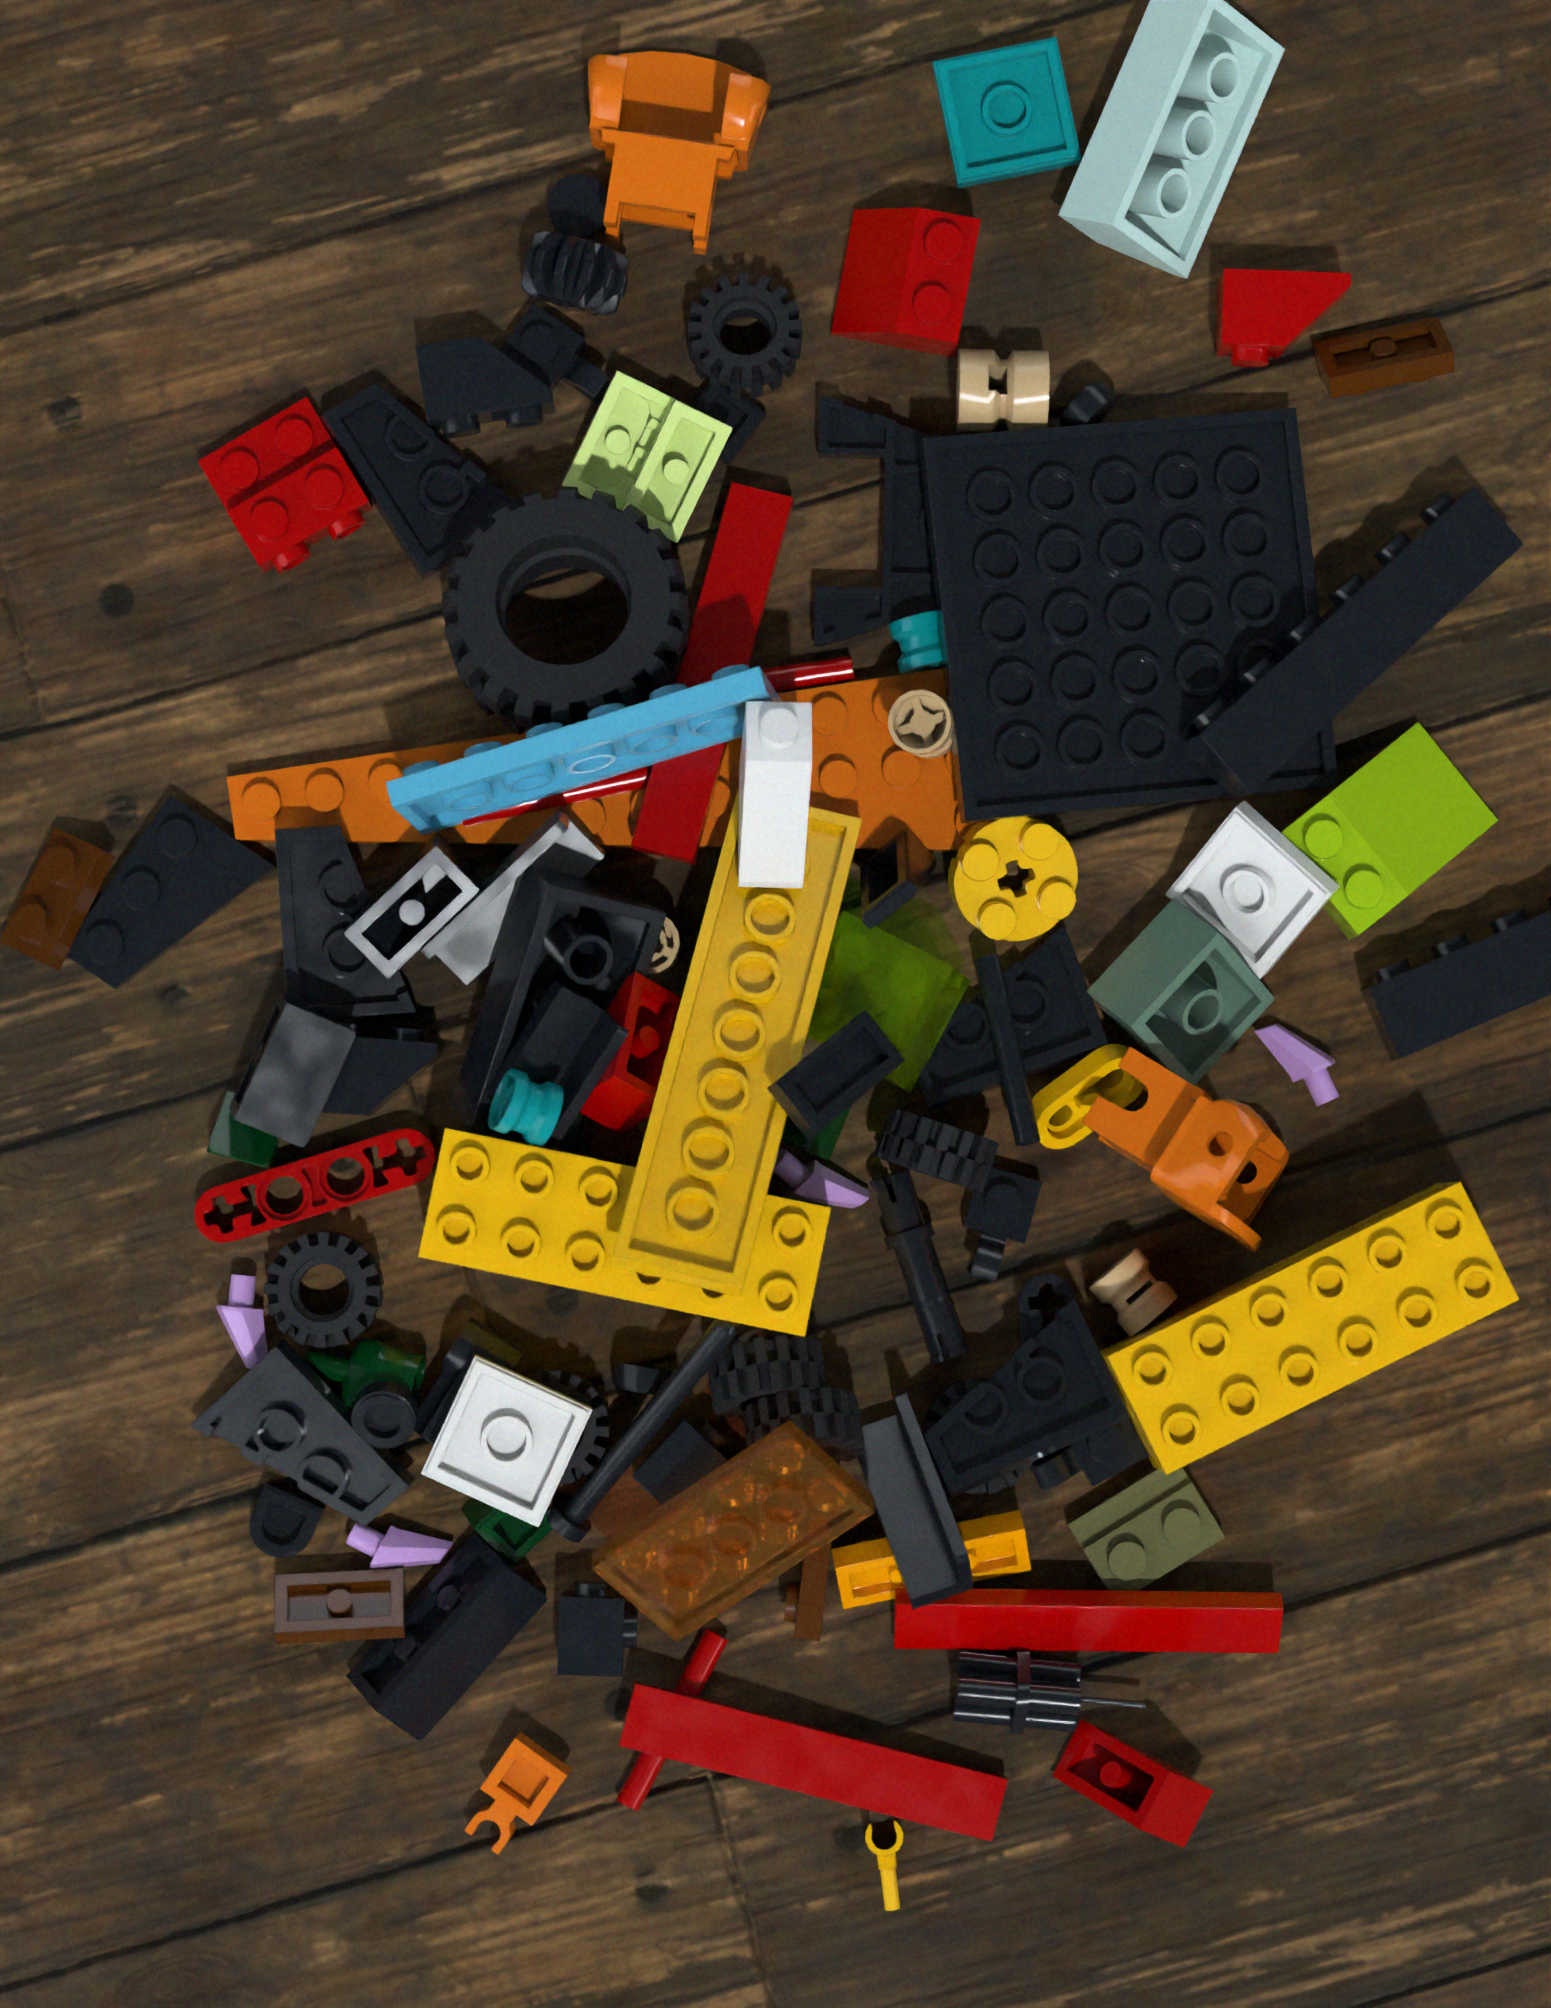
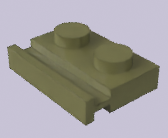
[1066,1468,1225,1591]

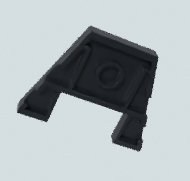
[814,397,940,647]

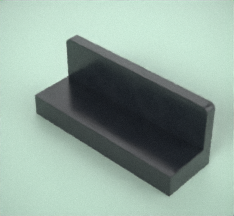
[855,1391,974,1610]
[346,1533,547,1740]

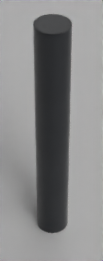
[975,954,1041,1146]

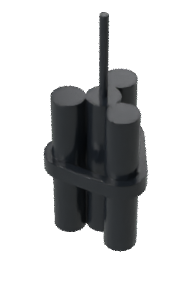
[953,1650,1146,1734]

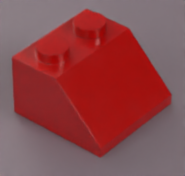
[831,207,981,358]

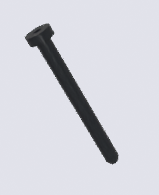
[546,1319,738,1543]

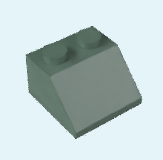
[1086,898,1275,1086]

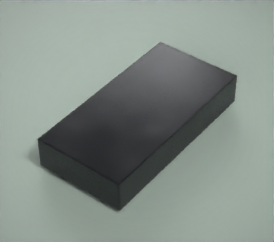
[767,1009,905,1140]

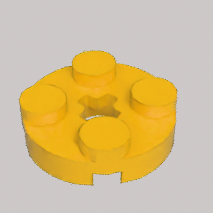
[948,817,1078,941]

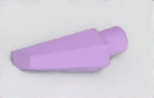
[1254,1023,1339,1107]
[773,1148,870,1209]
[216,1274,268,1369]
[346,1522,453,1570]

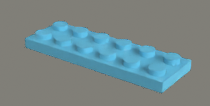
[386,664,782,835]

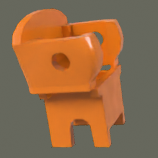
[588,51,771,256]
[1081,1047,1289,1252]

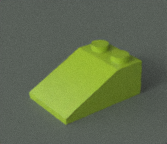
[1280,722,1498,940]

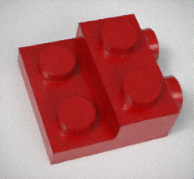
[198,397,373,573]

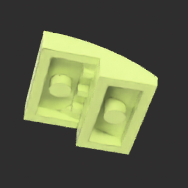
[562,370,733,543]

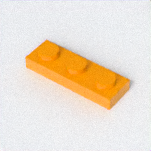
[831,1510,1031,1610]

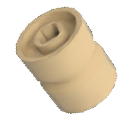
[956,349,1050,433]

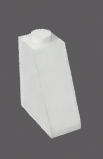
[738,701,812,888]

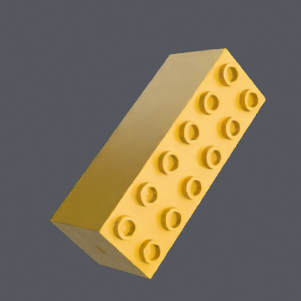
[418,1128,831,1337]
[1099,1182,1519,1475]

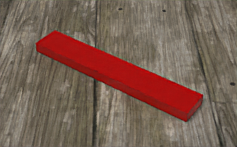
[631,482,794,865]
[894,1588,1283,1653]
[618,1681,1008,1842]

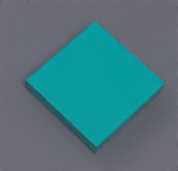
[932,37,1082,189]

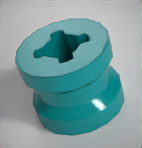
[888,610,943,675]
[488,1068,564,1147]

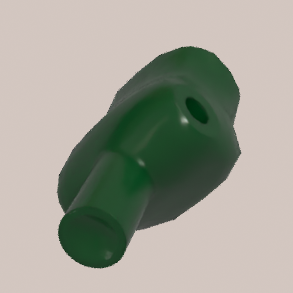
[304,1338,427,1409]

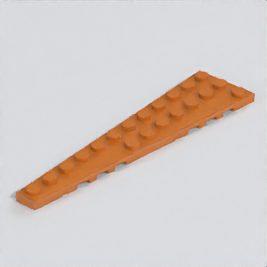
[226,668,977,852]

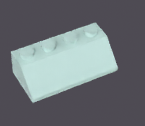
[1058,0,1285,278]

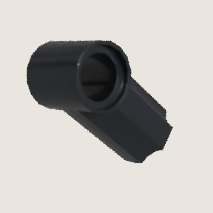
[414,1317,526,1444]

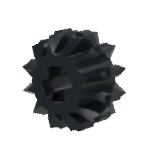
[520,231,629,317]

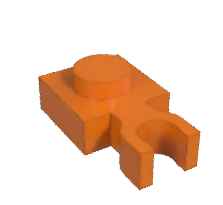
[464,1732,572,1855]

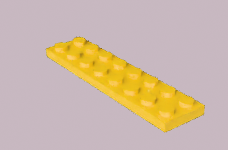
[612,789,862,1297]

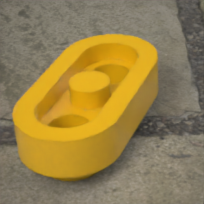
[1032,1044,1145,1149]

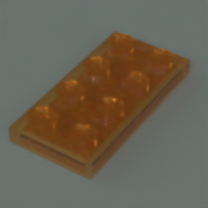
[592,1420,874,1642]

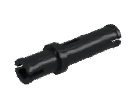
[870,1169,970,1364]

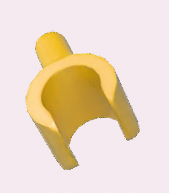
[865,1820,903,1911]

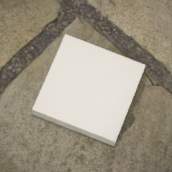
[1165,800,1340,980]
[421,1354,593,1528]

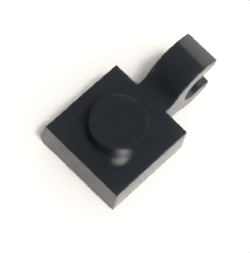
[499,303,610,404]
[962,1167,1042,1282]
[1030,1419,1149,1491]

